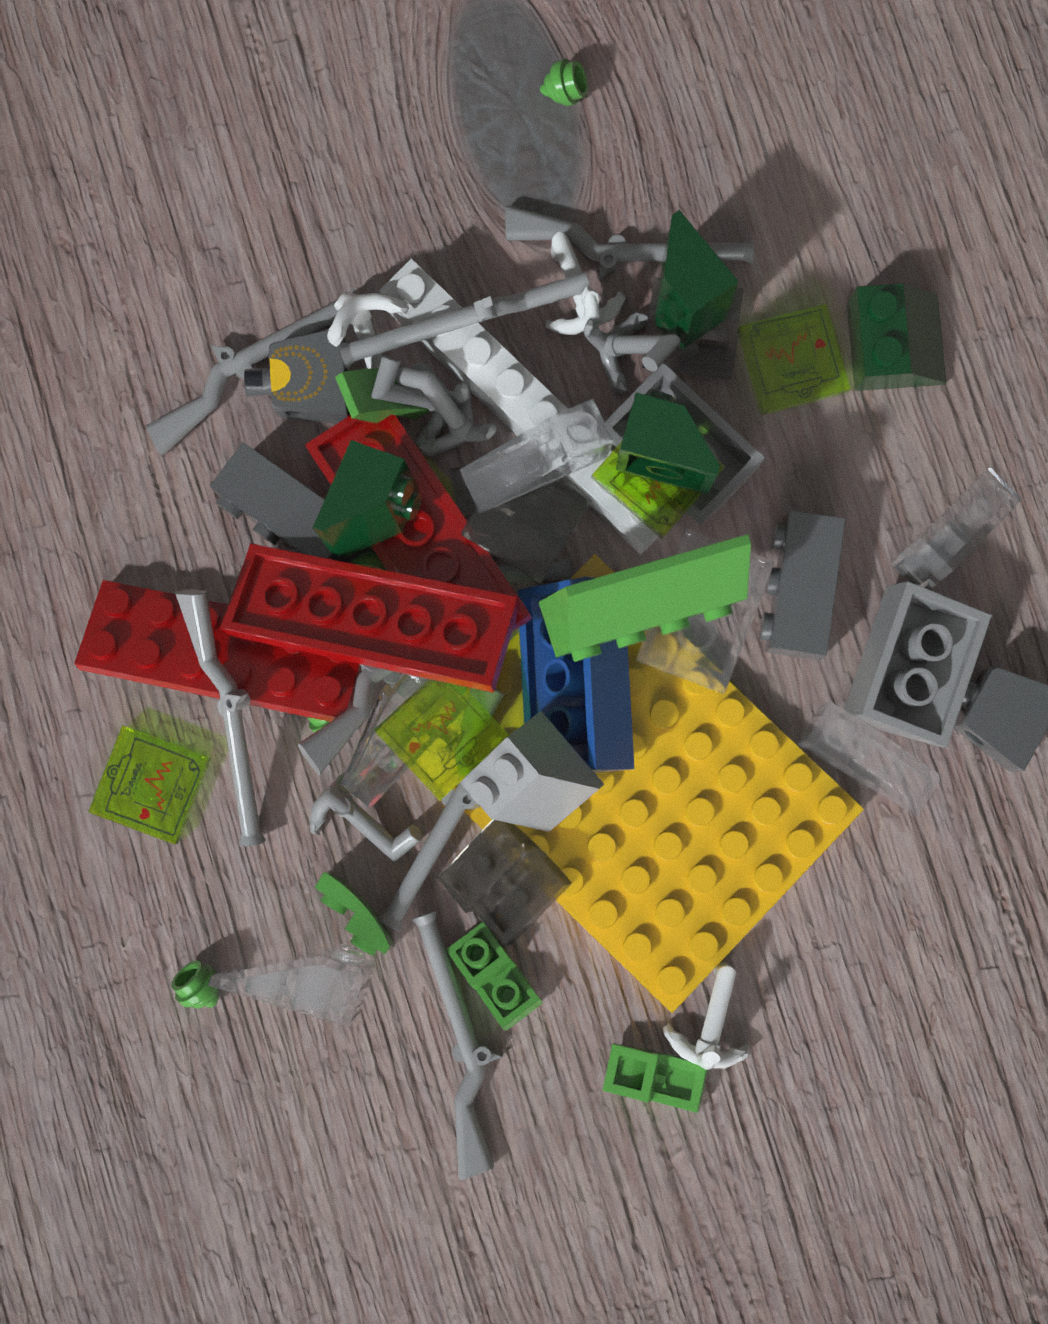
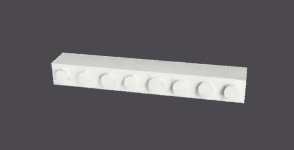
[379,259,677,555]

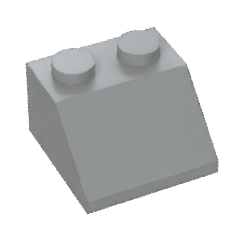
[460,711,604,832]

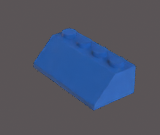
[517,577,635,772]

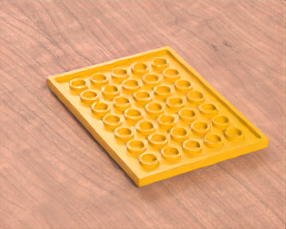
[403,554,864,1013]

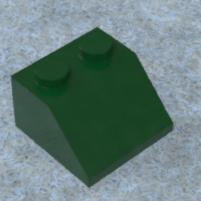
[655,210,739,350]
[847,283,946,391]
[615,390,720,495]
[312,440,422,559]

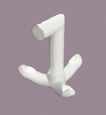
[545,232,626,335]
[327,292,409,369]
[663,961,750,1070]

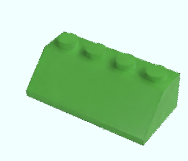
[539,534,751,662]

